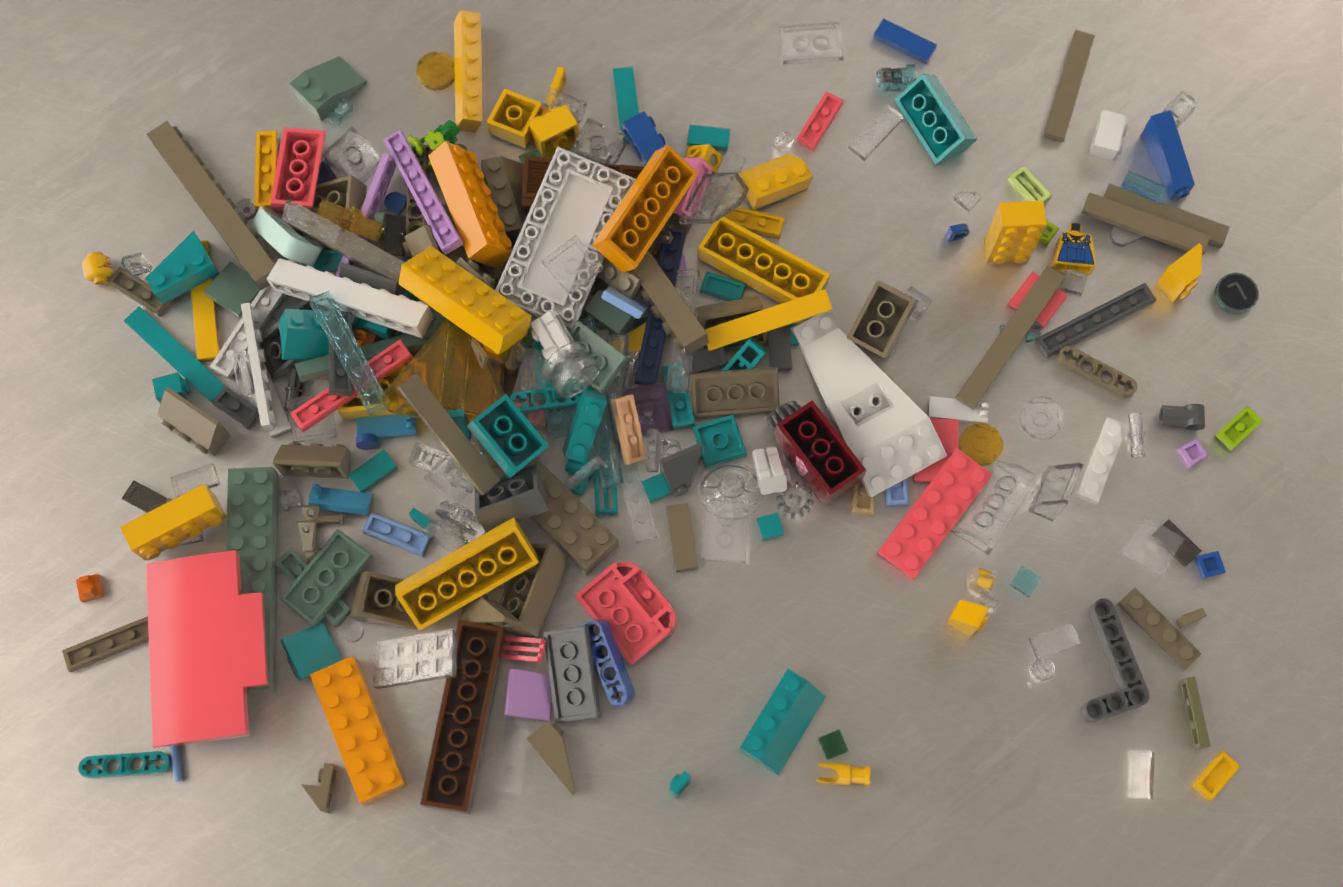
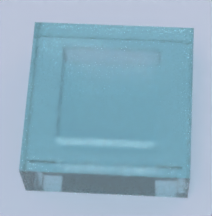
[1009,566,1041,597]

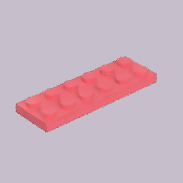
[877,448,993,580]

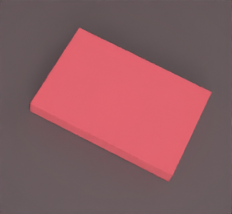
[913,418,959,483]

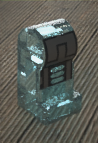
[876,64,916,92]

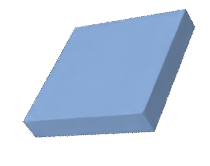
[601,286,648,319]

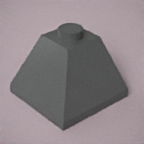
[660,442,703,495]

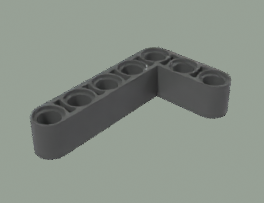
[1080,598,1150,723]

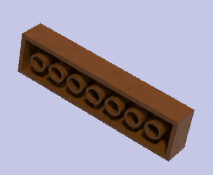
[420,620,506,815]

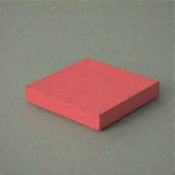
[1007,271,1068,329]

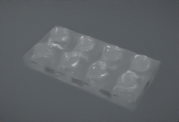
[373,629,457,689]

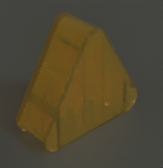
[382,319,505,423]

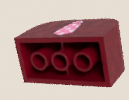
[774,400,866,505]

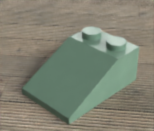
[290,56,367,122]

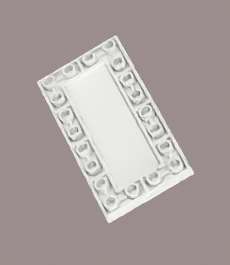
[495,147,636,330]

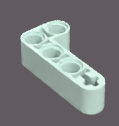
[251,206,323,266]

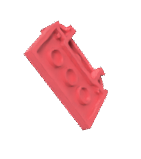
[575,562,677,666]

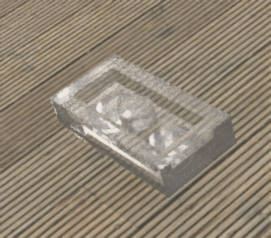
[1127,751,1155,800]

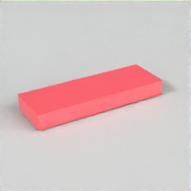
[796,91,844,151]

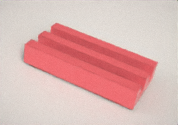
[501,636,546,663]

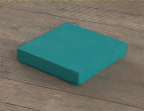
[692,414,747,469]
[280,622,342,681]

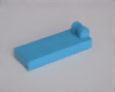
[356,413,417,439]
[308,484,373,515]

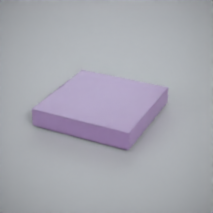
[504,669,552,722]

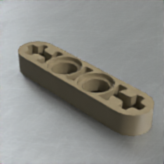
[1057,346,1138,398]

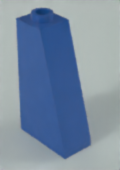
[1140,110,1195,199]

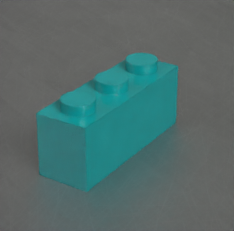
[562,388,607,463]

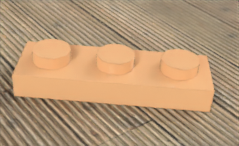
[611,394,647,464]

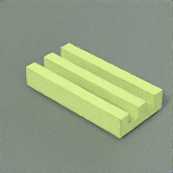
[1007,166,1052,203]

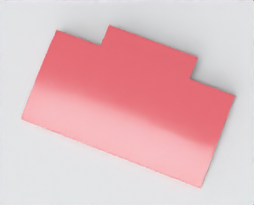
[146,550,268,748]

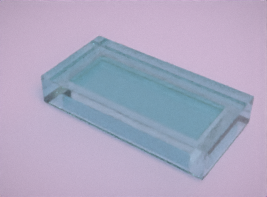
[1121,171,1168,204]

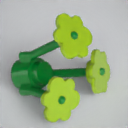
[407,120,460,175]

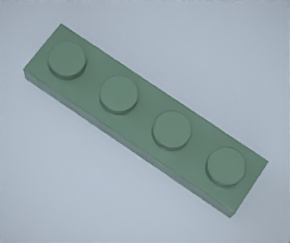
[274,547,351,627]

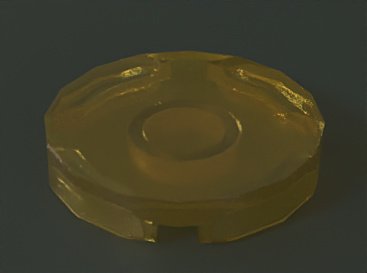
[416,52,455,91]
[959,423,1003,466]

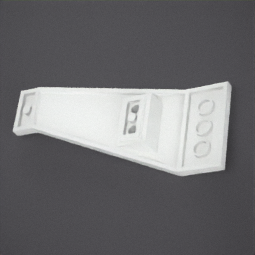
[790,311,947,497]

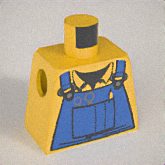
[1051,223,1096,274]

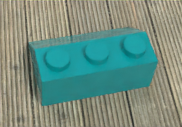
[279,309,329,361]

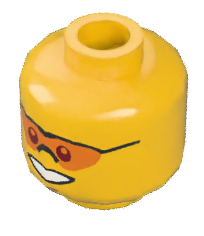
[82,252,113,285]

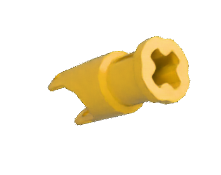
[816,762,870,787]

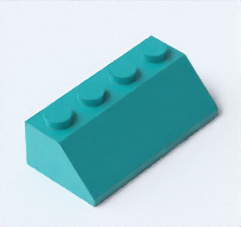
[894,73,978,165]
[739,669,826,775]

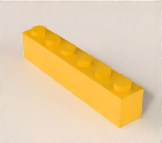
[454,10,482,133]

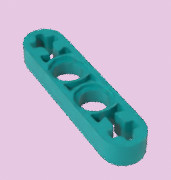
[510,383,592,414]
[78,751,172,779]

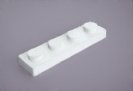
[1075,417,1128,504]

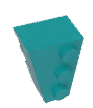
[145,231,219,305]

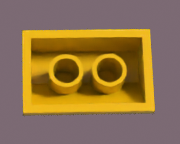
[735,153,813,210]

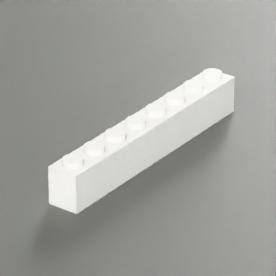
[267,258,434,338]

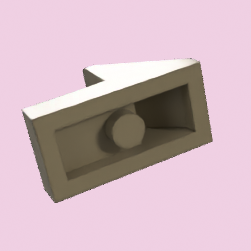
[302,763,338,813]

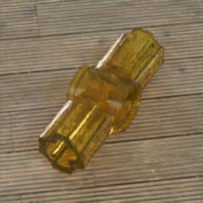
[317,199,384,242]

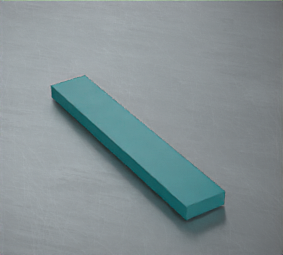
[124,306,225,402]

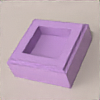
[1176,438,1209,468]

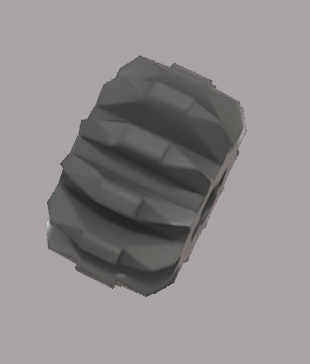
[766,401,801,433]

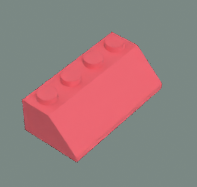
[270,127,326,215]

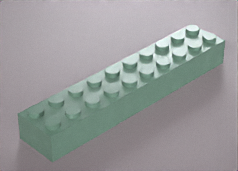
[226,467,278,694]

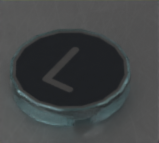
[1214,272,1259,315]

